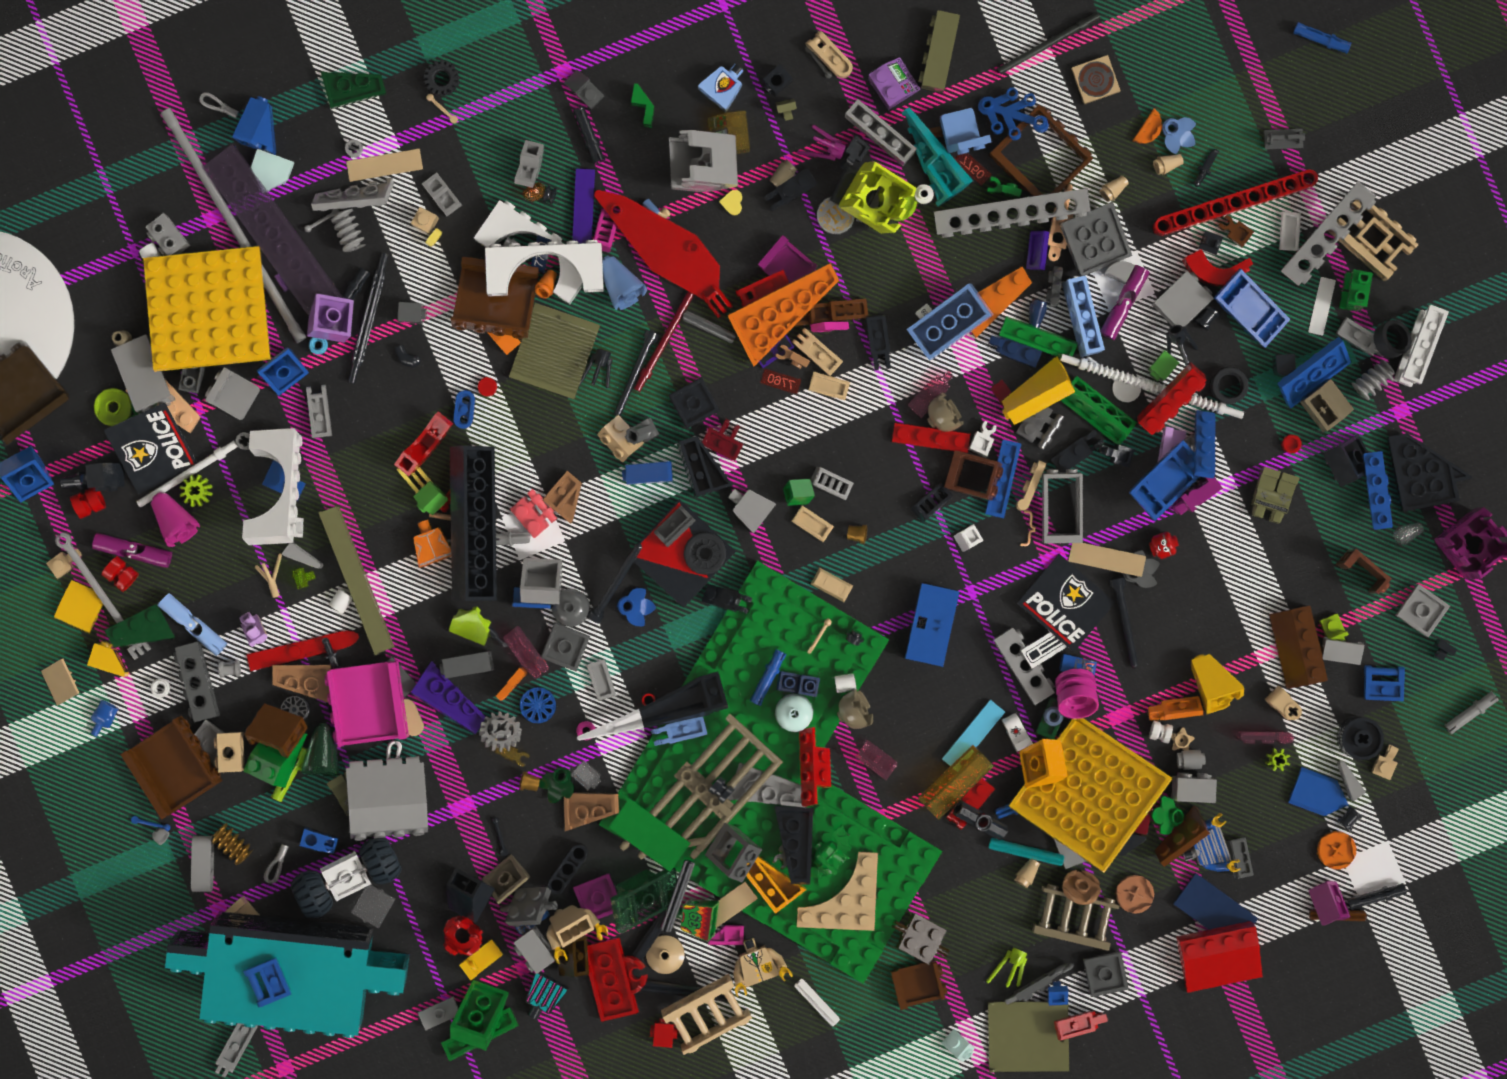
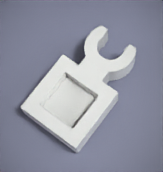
[968,421,996,457]

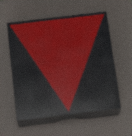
[627,499,736,608]

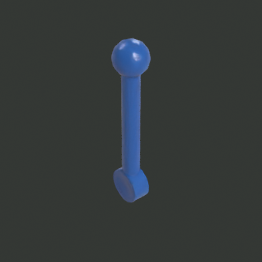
[131,816,171,831]

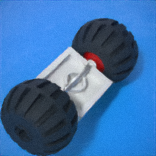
[290,838,401,918]

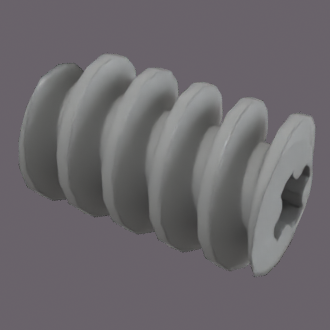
[331,209,365,252]
[1352,359,1395,400]

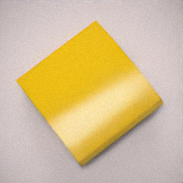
[54,580,104,633]

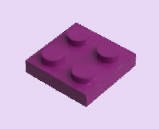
[573,873,623,919]

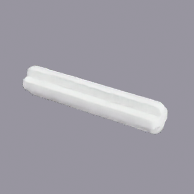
[794,979,840,1026]

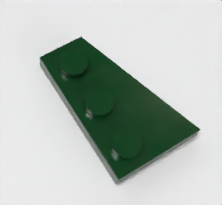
[321,71,387,109]

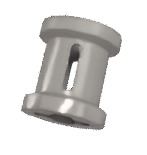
[218,660,241,678]

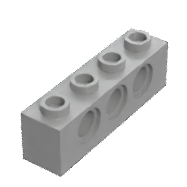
[845,99,917,166]
[993,628,1055,705]

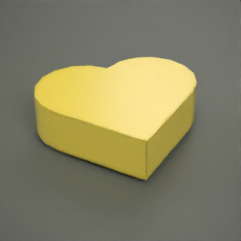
[719,190,742,216]

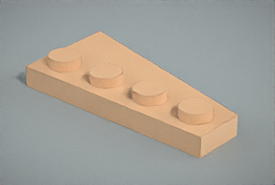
[125,378,201,433]

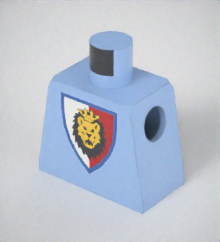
[698,64,743,112]

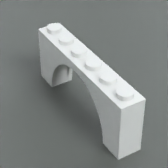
[474,200,583,304]
[485,240,604,296]
[242,428,302,545]

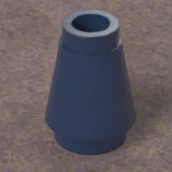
[1029,299,1048,328]

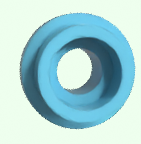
[309,337,328,355]

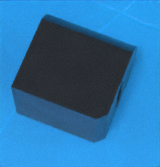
[1272,354,1296,377]

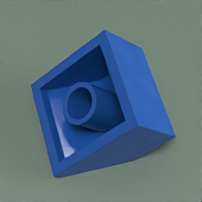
[0,446,54,503]

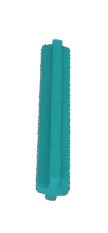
[989,838,1064,866]

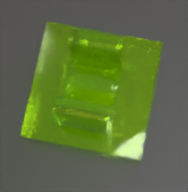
[293,568,315,590]

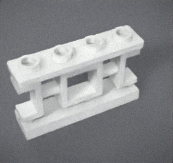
[1394,305,1449,387]

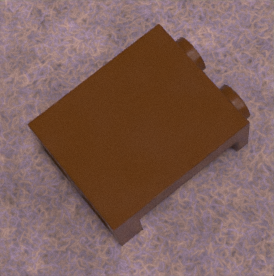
[244,703,308,758]
[890,960,948,1010]

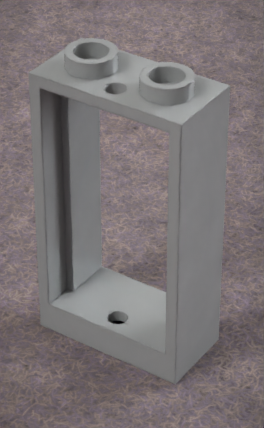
[1042,469,1083,543]

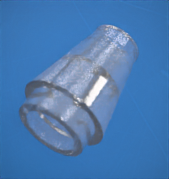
[1393,522,1424,545]

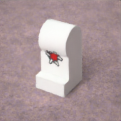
[1002,713,1033,752]

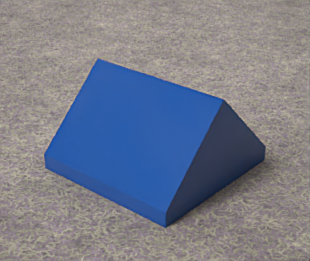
[257,347,309,396]

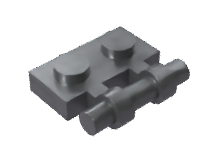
[1016,407,1064,450]

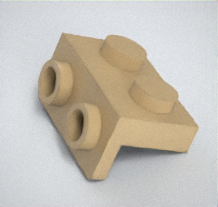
[597,415,644,462]

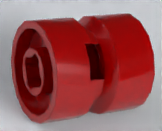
[70,488,106,519]
[101,556,139,592]

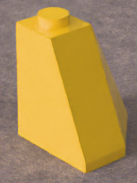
[1191,654,1244,714]

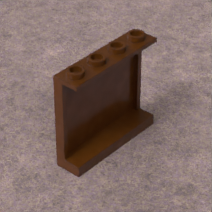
[451,257,539,339]
[120,716,223,820]

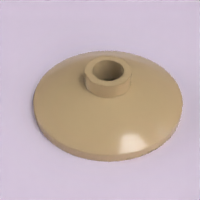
[646,935,684,974]

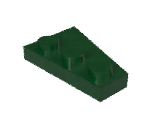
[104,604,175,648]

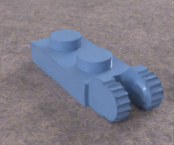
[651,717,707,746]

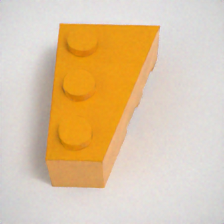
[746,856,806,914]

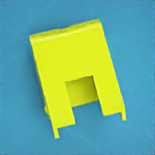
[839,161,916,233]

